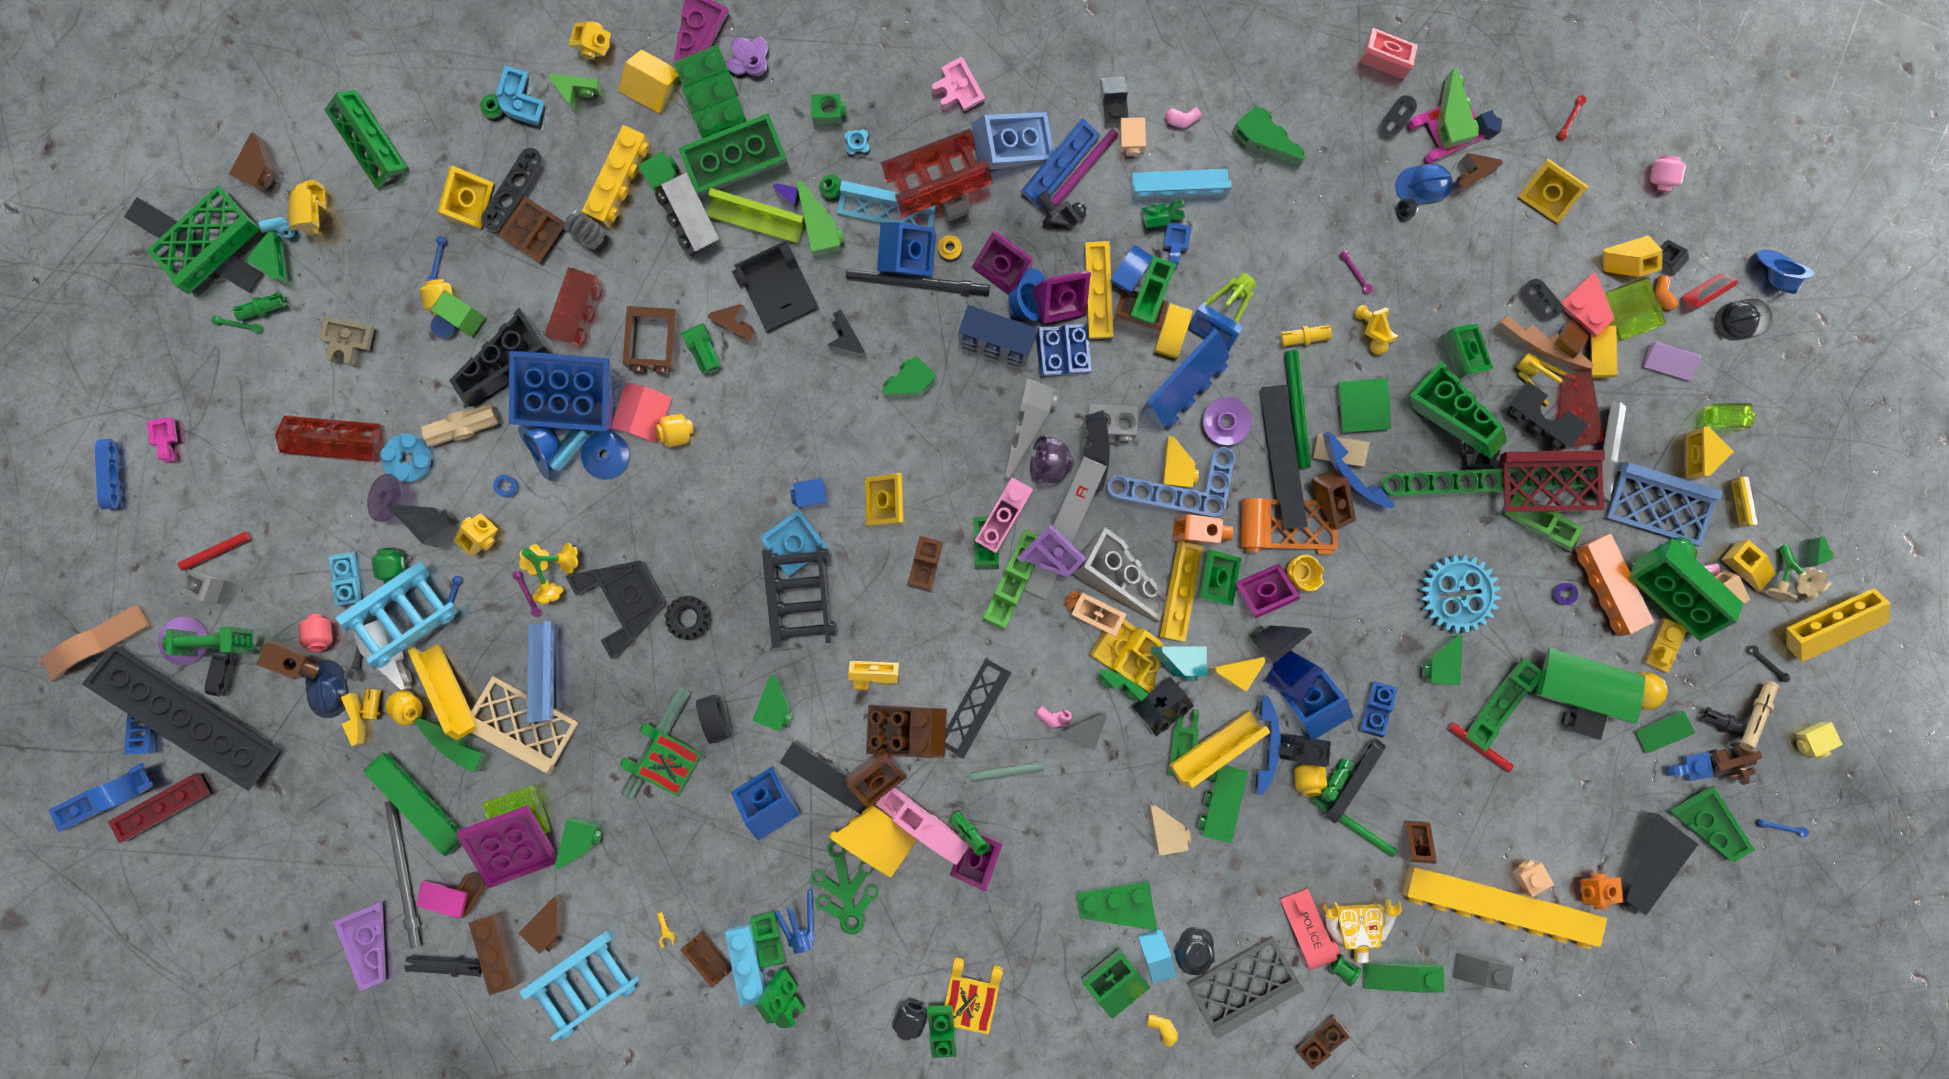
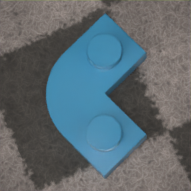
[497,65,545,126]

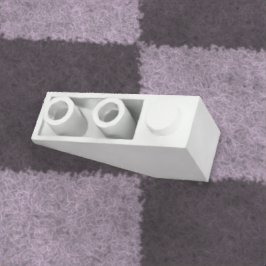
[352,620,412,690]

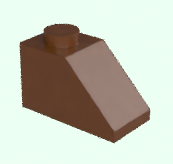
[229,132,274,193]
[1311,469,1356,530]
[518,894,562,954]

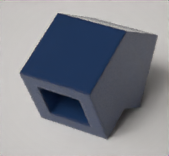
[1474,110,1502,138]

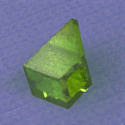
[1703,403,1755,434]

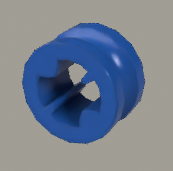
[493,474,517,498]

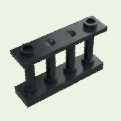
[762,543,836,648]

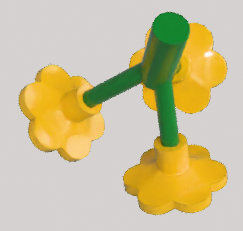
[519,543,578,605]

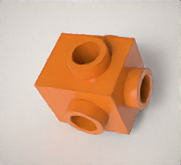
[1580,873,1623,910]

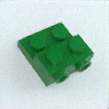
[682,71,746,137]

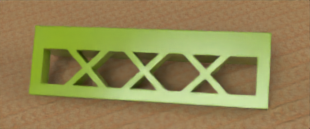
[707,188,805,245]

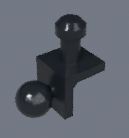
[1037,191,1088,231]

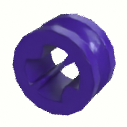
[1553,583,1579,605]

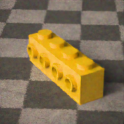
[581,125,650,228]
[1786,588,1890,663]

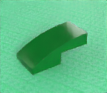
[973,516,999,569]
[750,912,786,968]

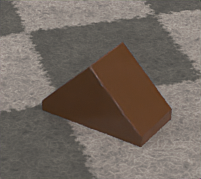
[1403,821,1437,864]

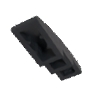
[780,742,876,814]

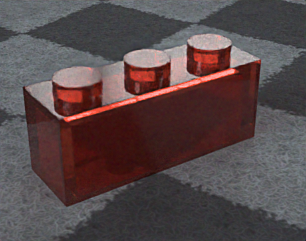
[545,267,602,348]

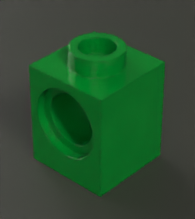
[811,94,846,125]

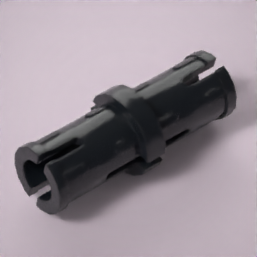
[1701,707,1748,737]

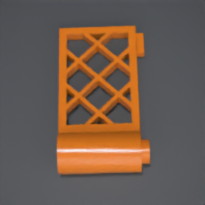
[1241,498,1338,555]

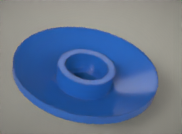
[581,431,630,479]

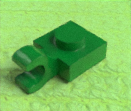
[1141,199,1185,228]

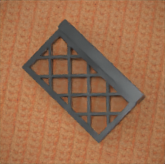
[1187,937,1305,1039]

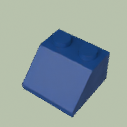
[877,222,936,276]
[1281,669,1353,739]
[731,766,800,841]

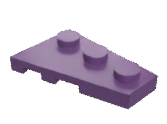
[333,902,386,991]

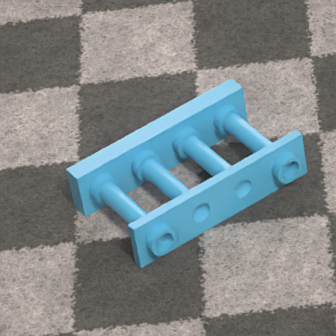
[335,561,458,670]
[519,931,639,1042]

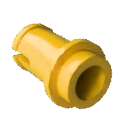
[360,689,381,720]

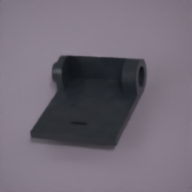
[732,240,818,331]

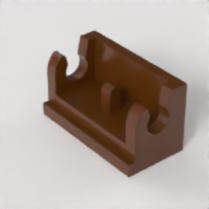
[680,930,732,988]

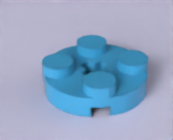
[381,434,432,483]

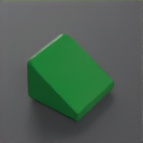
[1807,536,1834,567]

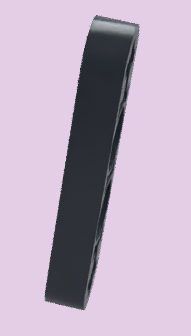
[481,148,542,232]
[1324,738,1386,824]

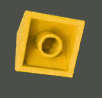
[618,50,680,114]
[1519,159,1588,224]
[437,166,494,229]
[1685,427,1734,481]
[865,473,904,526]
[1210,657,1265,692]

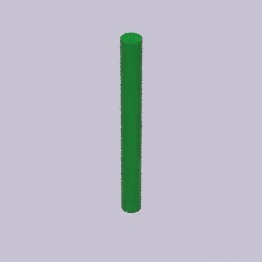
[1310,796,1397,858]

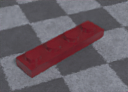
[108,772,211,843]

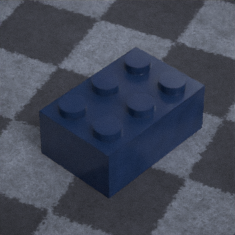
[958,305,1038,365]

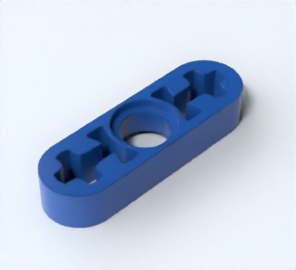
[95,439,119,510]

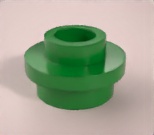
[480,94,503,118]
[819,174,842,198]

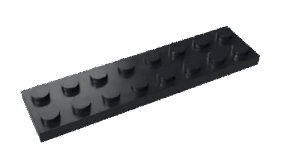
[82,644,280,792]

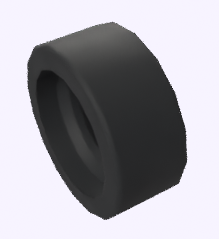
[696,694,729,744]

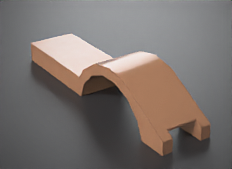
[39,605,150,682]

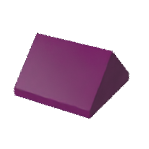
[972,230,1033,294]
[1033,270,1091,323]
[1235,564,1300,619]
[950,833,1003,891]

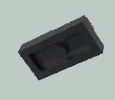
[1279,733,1331,767]

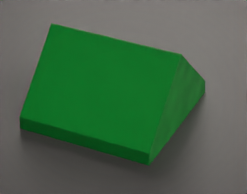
[1442,323,1493,380]
[1196,549,1241,606]

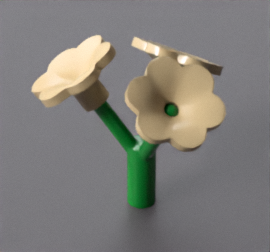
[1765,544,1832,603]

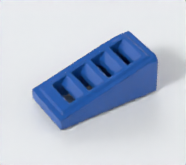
[124,714,156,755]

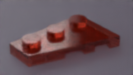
[1554,370,1604,450]

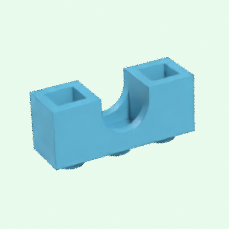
[725,924,766,1007]

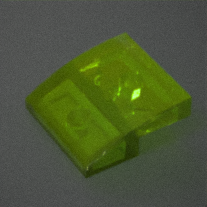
[1604,277,1666,341]

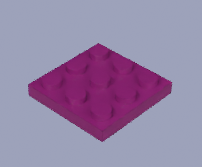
[457,805,557,888]

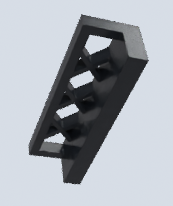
[945,659,1012,759]

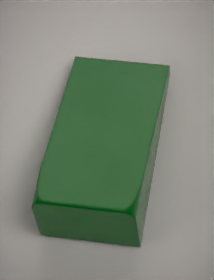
[1635,711,1695,754]

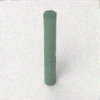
[970,761,1044,783]

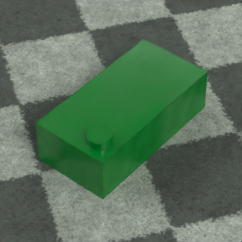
[678,113,788,197]
[1629,538,1743,642]

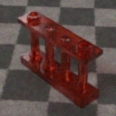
[880,128,993,218]

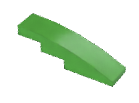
[982,529,1039,631]

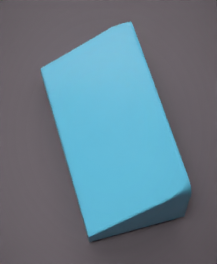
[548,429,590,471]

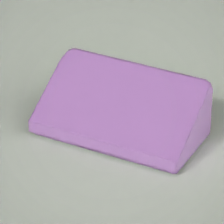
[1643,342,1701,381]

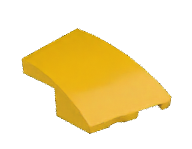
[1089,619,1163,693]
[828,805,918,878]

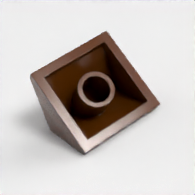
[1113,290,1169,337]
[844,748,907,808]

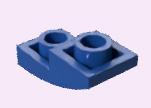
[1359,681,1397,738]

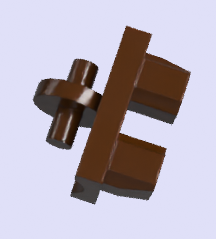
[1711,744,1763,785]

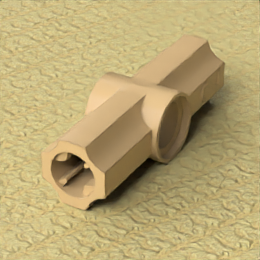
[421,403,499,447]

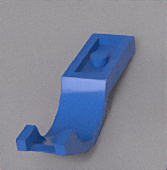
[48,763,153,832]

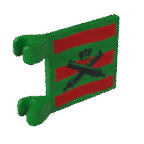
[620,723,702,797]

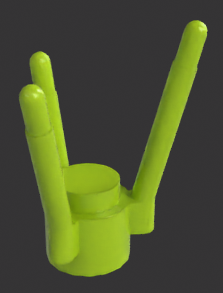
[1204,273,1256,323]

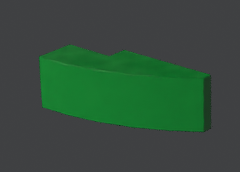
[1130,256,1176,325]
[415,717,487,772]

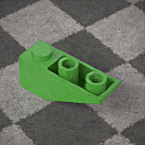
[1437,68,1479,150]

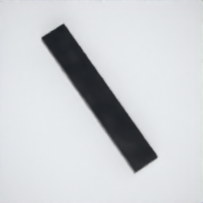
[124,197,262,292]
[1260,385,1308,531]

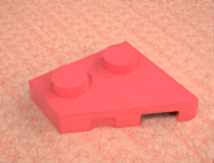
[1561,273,1614,338]

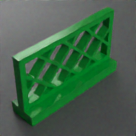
[146,185,260,295]

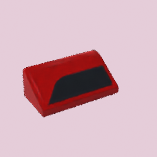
[1681,273,1739,312]

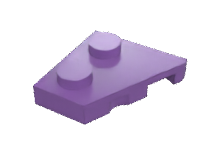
[1017,524,1086,577]

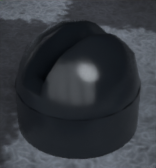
[1397,199,1418,219]

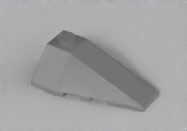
[1004,378,1058,480]
[1072,527,1167,622]

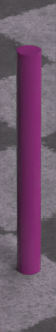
[1051,129,1119,206]

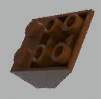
[866,705,947,758]

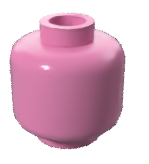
[1650,155,1685,191]

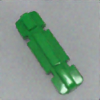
[1322,759,1354,803]

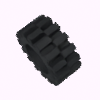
[664,596,711,640]

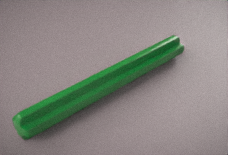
[1285,349,1311,469]

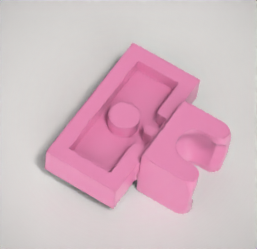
[931,57,985,111]

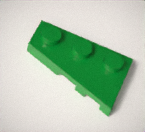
[1669,785,1755,863]
[1076,881,1157,931]

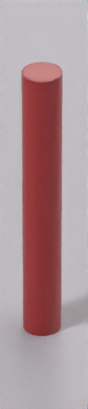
[178,531,250,571]
[1448,722,1514,773]

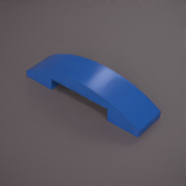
[1323,431,1395,509]
[1254,696,1280,795]

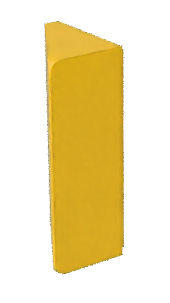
[1730,477,1757,527]

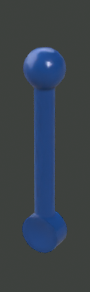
[427,236,446,281]
[441,576,462,625]
[1758,819,1809,837]

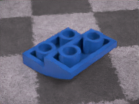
[1036,324,1092,377]

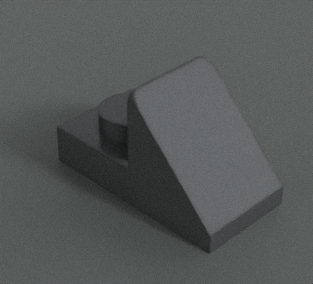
[934,179,971,221]

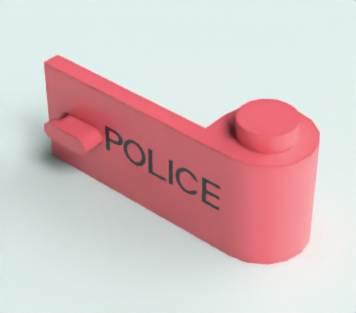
[1280,889,1340,971]

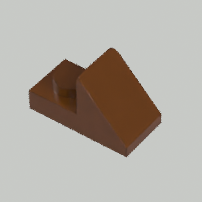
[1453,153,1504,195]
[707,304,757,345]

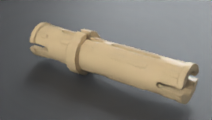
[1739,681,1780,752]

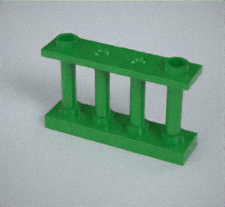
[162,626,254,657]

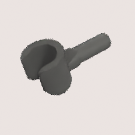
[344,647,363,682]

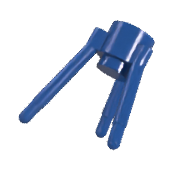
[775,889,816,954]

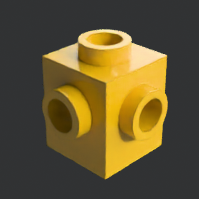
[568,21,611,59]
[453,513,498,557]

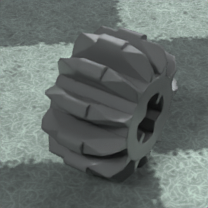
[563,210,606,249]

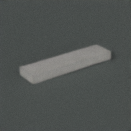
[1602,401,1626,501]

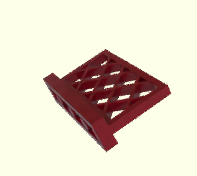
[1500,450,1605,512]

